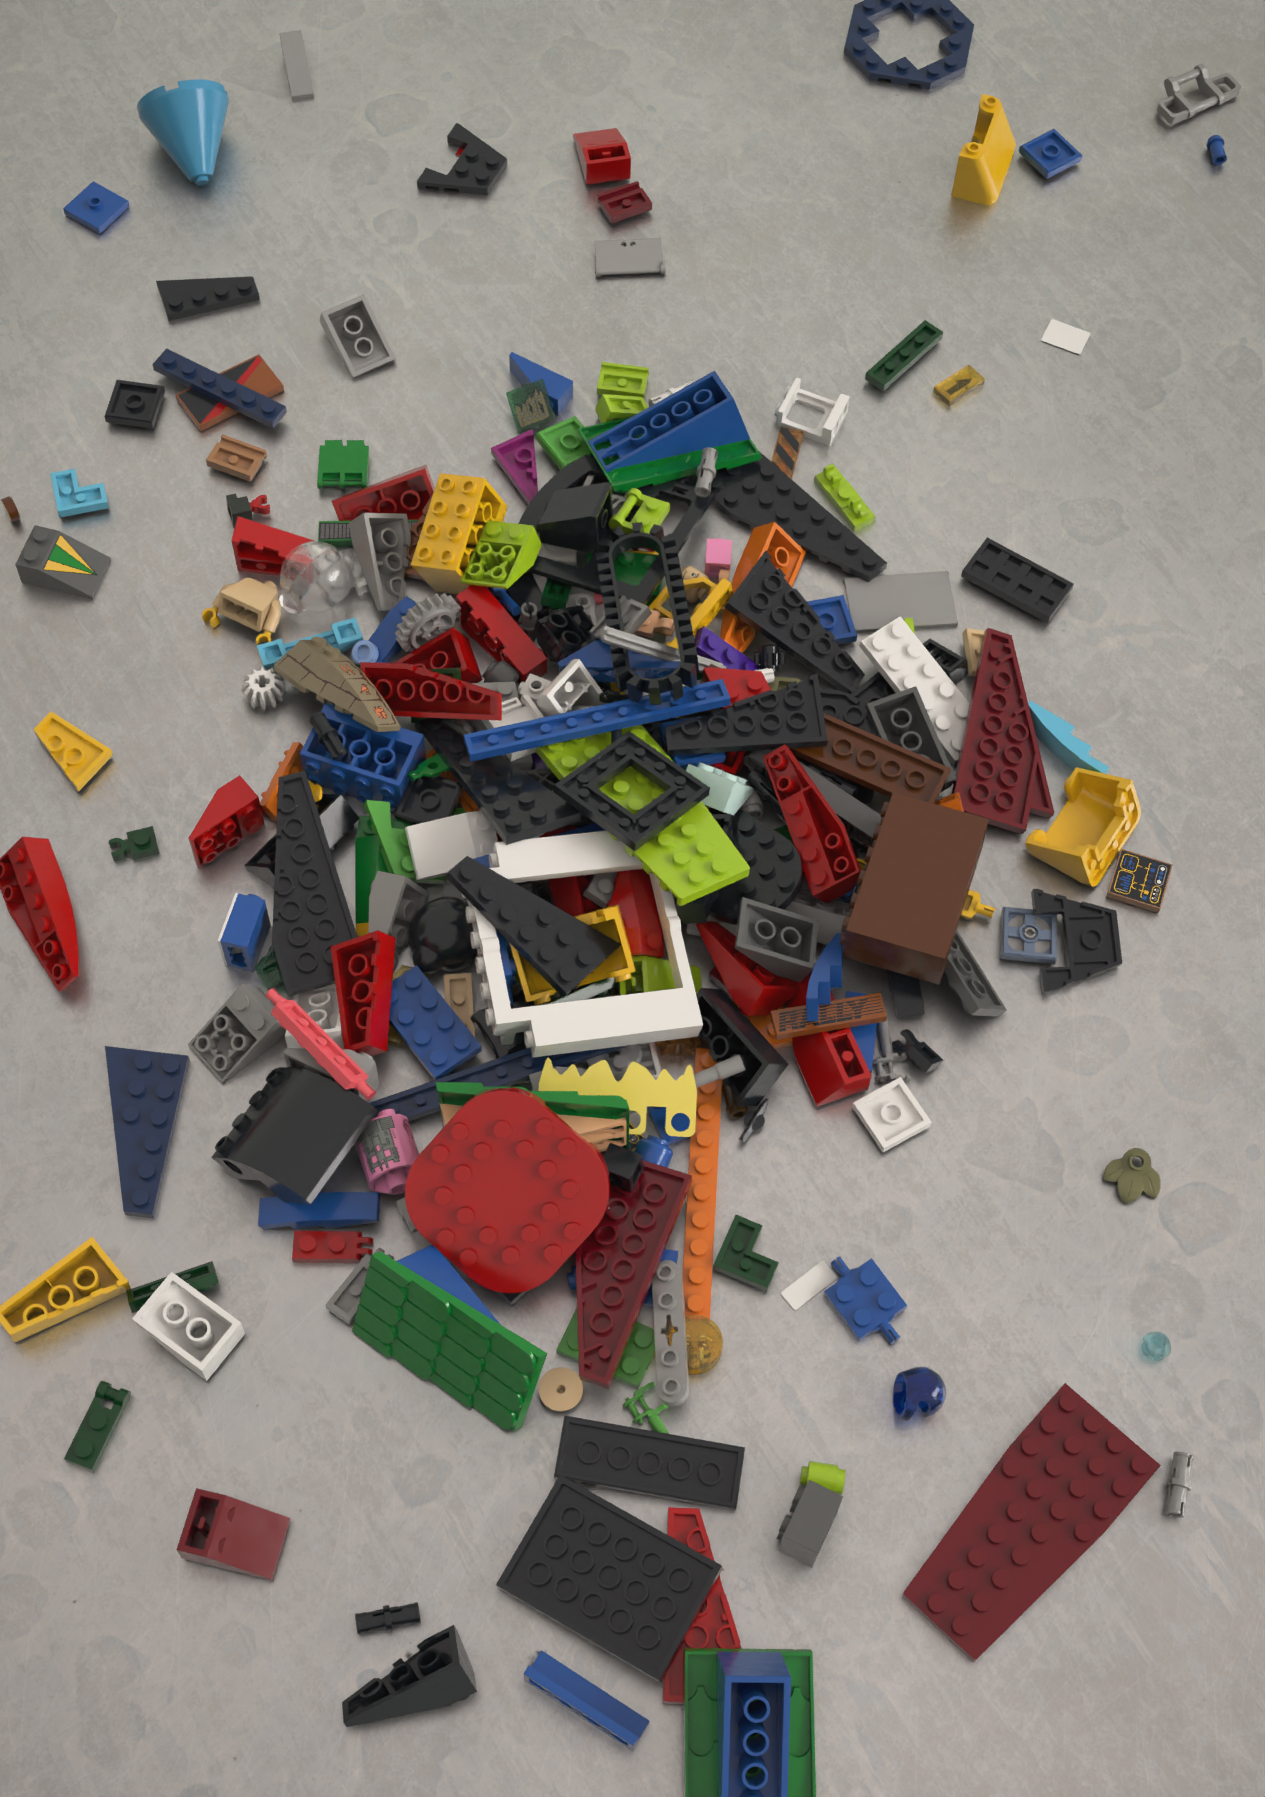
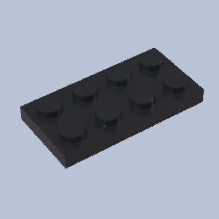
[961,537,1074,623]

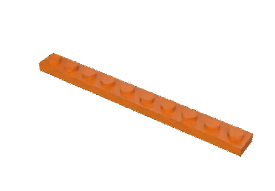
[682,1048,722,1324]

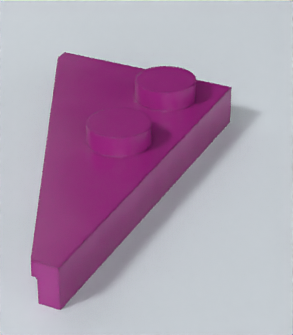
[491,429,538,505]

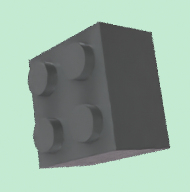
[776,1480,843,1568]

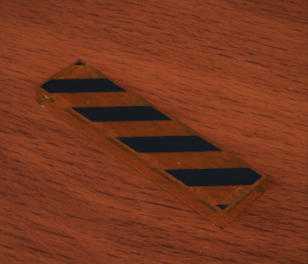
[771,427,804,479]

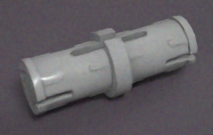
[694,447,718,497]
[1164,1451,1194,1518]

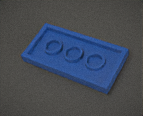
[389,965,482,1080]

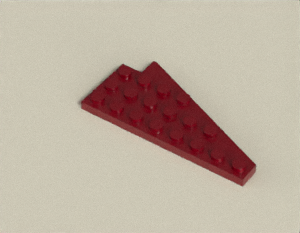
[951,628,1054,834]
[575,1160,692,1389]

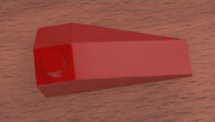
[606,869,664,959]
[696,921,800,1016]

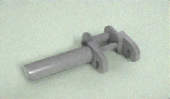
[873,1020,911,1083]

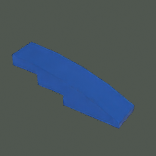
[806,933,843,1021]
[258,1192,380,1230]

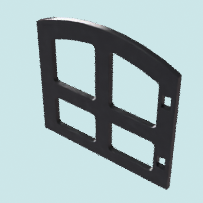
[518,454,715,605]

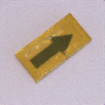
[933,365,985,407]

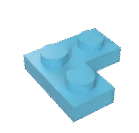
[50,469,109,518]

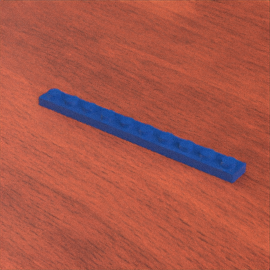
[464,679,730,762]

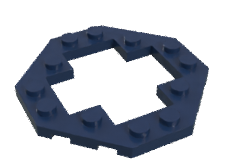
[844,0,974,90]

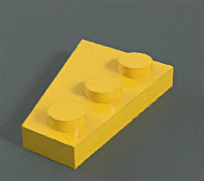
[33,711,113,792]

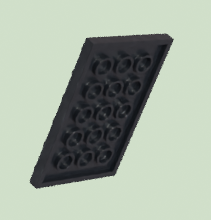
[496,1475,723,1683]

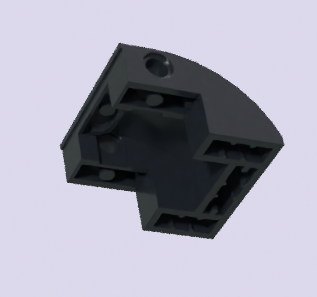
[211,1067,378,1204]

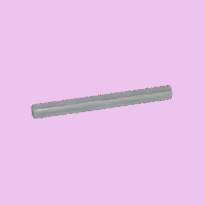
[599,626,726,673]

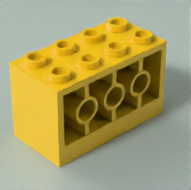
[411,473,508,594]

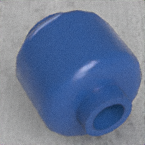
[634,1135,673,1168]

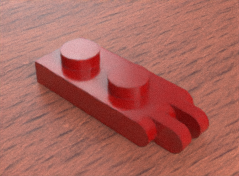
[292,1231,373,1263]

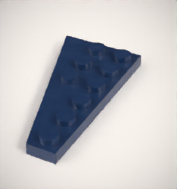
[105,1046,190,1218]

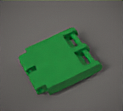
[317,440,369,489]

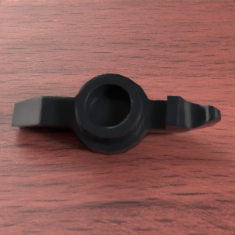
[739,1098,768,1142]

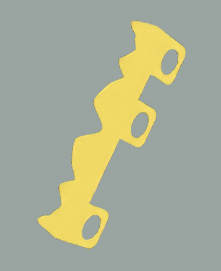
[538,1058,697,1137]

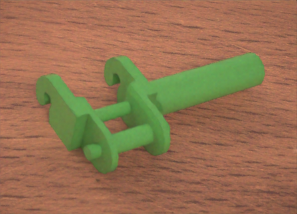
[622,1382,669,1434]

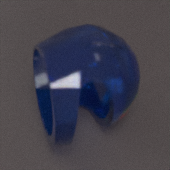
[893,1366,946,1421]

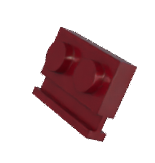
[597,181,652,224]

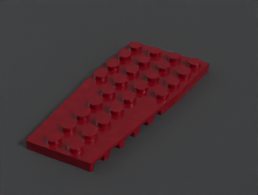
[902,1383,1161,1662]

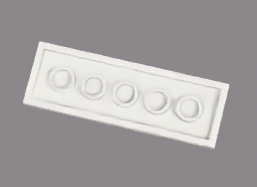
[859,616,970,765]

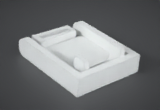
[481,694,544,761]

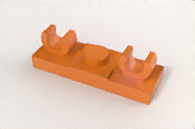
[260,742,303,822]

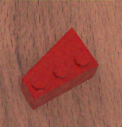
[231,516,318,580]

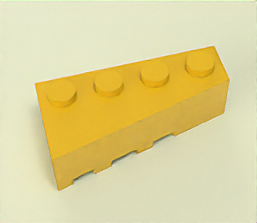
[0,1237,131,1343]

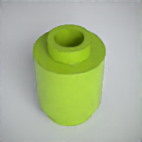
[800,1461,846,1495]

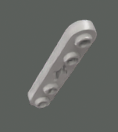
[652,1260,689,1407]

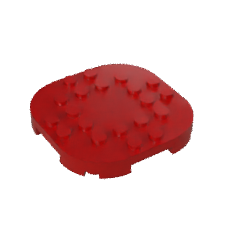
[405,1087,610,1293]

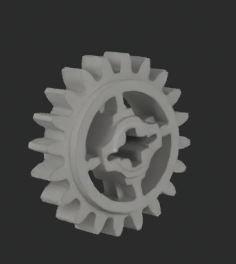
[395,593,462,652]

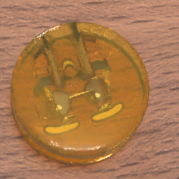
[668,1315,723,1375]

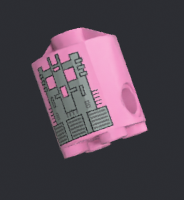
[355,1109,419,1195]

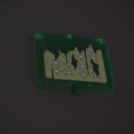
[506,379,556,433]

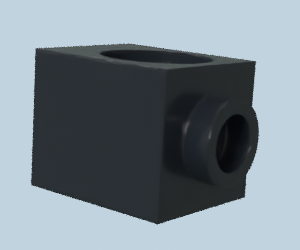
[601,1143,644,1192]

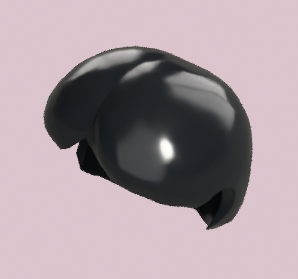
[408,896,478,974]

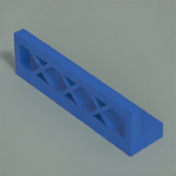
[577,654,680,682]
[524,1650,650,1752]

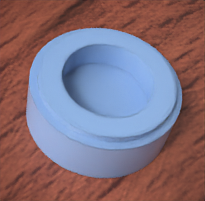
[352,640,379,665]

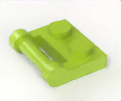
[609,488,670,535]

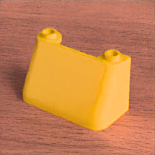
[951,94,1016,205]
[1025,767,1141,887]
[510,905,636,1005]

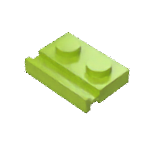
[597,362,649,398]

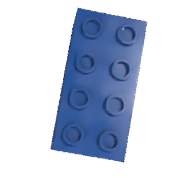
[300,703,426,812]

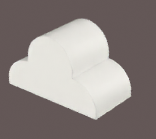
[537,659,608,717]

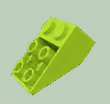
[461,520,542,589]
[619,956,702,996]

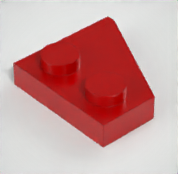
[703,667,771,710]

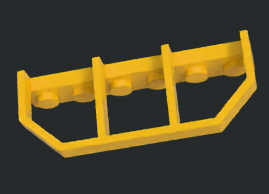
[610,577,733,694]

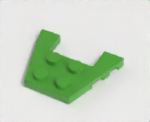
[363,800,466,885]

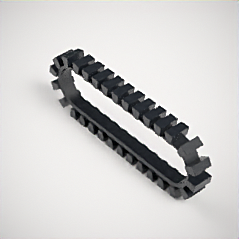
[596,522,699,705]

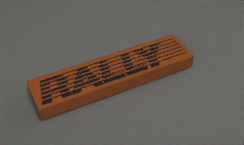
[770,993,887,1040]

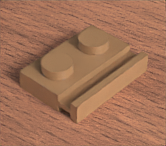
[206,434,267,482]

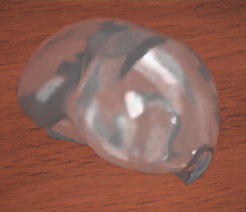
[279,541,353,614]

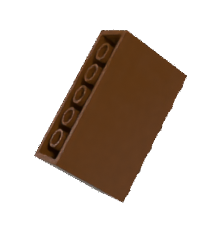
[839,792,989,985]

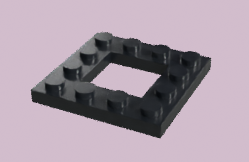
[554,731,710,851]

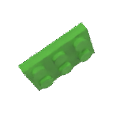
[556,1308,655,1389]

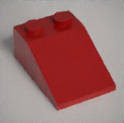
[394,627,483,683]

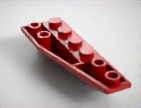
[763,744,861,903]
[0,837,79,991]
[786,964,872,1107]

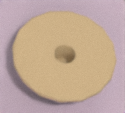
[538,1367,583,1412]

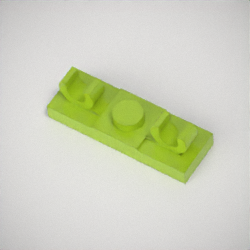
[814,463,876,532]

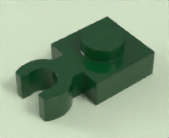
[109,826,160,861]

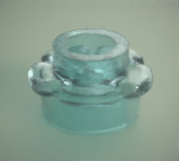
[1141,1332,1171,1361]

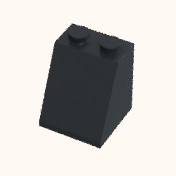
[536,482,613,554]

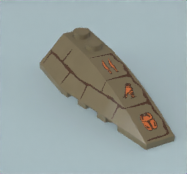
[273,637,400,732]

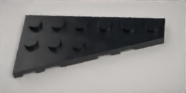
[725,550,865,694]
[445,856,621,998]

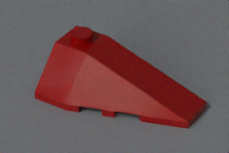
[332,465,435,521]

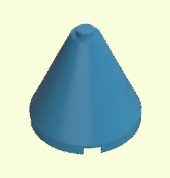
[137,79,229,186]

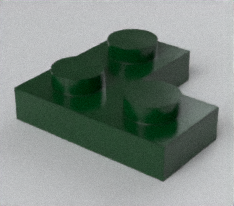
[713,1215,779,1292]

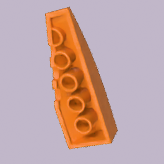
[720,522,806,653]

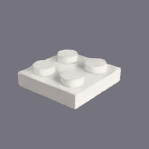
[852,1077,932,1153]

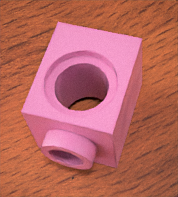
[704,538,732,579]

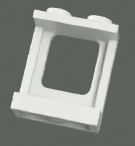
[775,377,850,446]

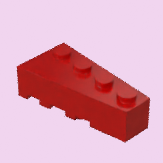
[456,585,548,683]
[331,930,396,1057]

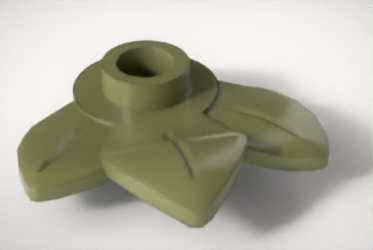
[1103,1148,1161,1204]

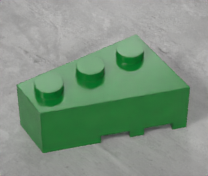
[587,551,663,607]

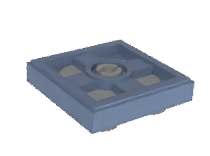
[1000,907,1057,964]

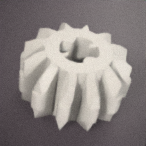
[241,665,286,711]

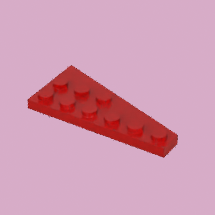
[663,1507,742,1704]

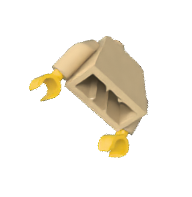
[202,577,281,645]

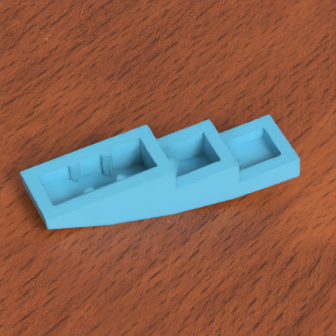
[1028,701,1109,774]

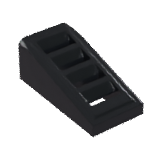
[923,638,968,684]

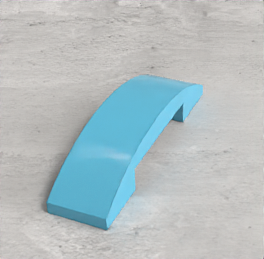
[257,617,363,669]

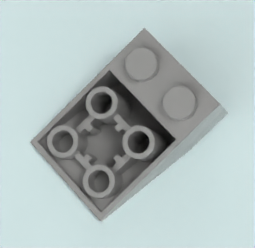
[188,983,286,1083]

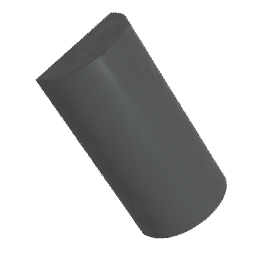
[867,686,956,793]

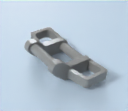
[1157,64,1241,124]

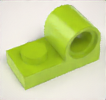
[595,394,648,423]

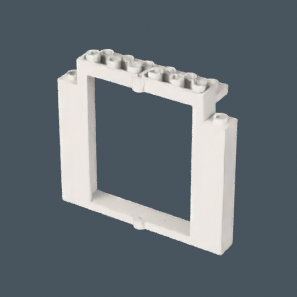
[462,831,703,1058]

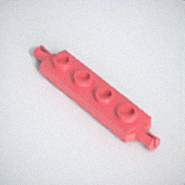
[265,988,376,1101]

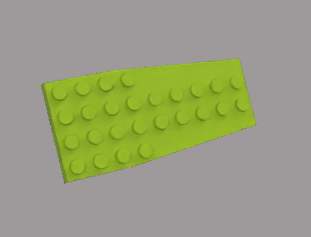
[536,725,750,906]

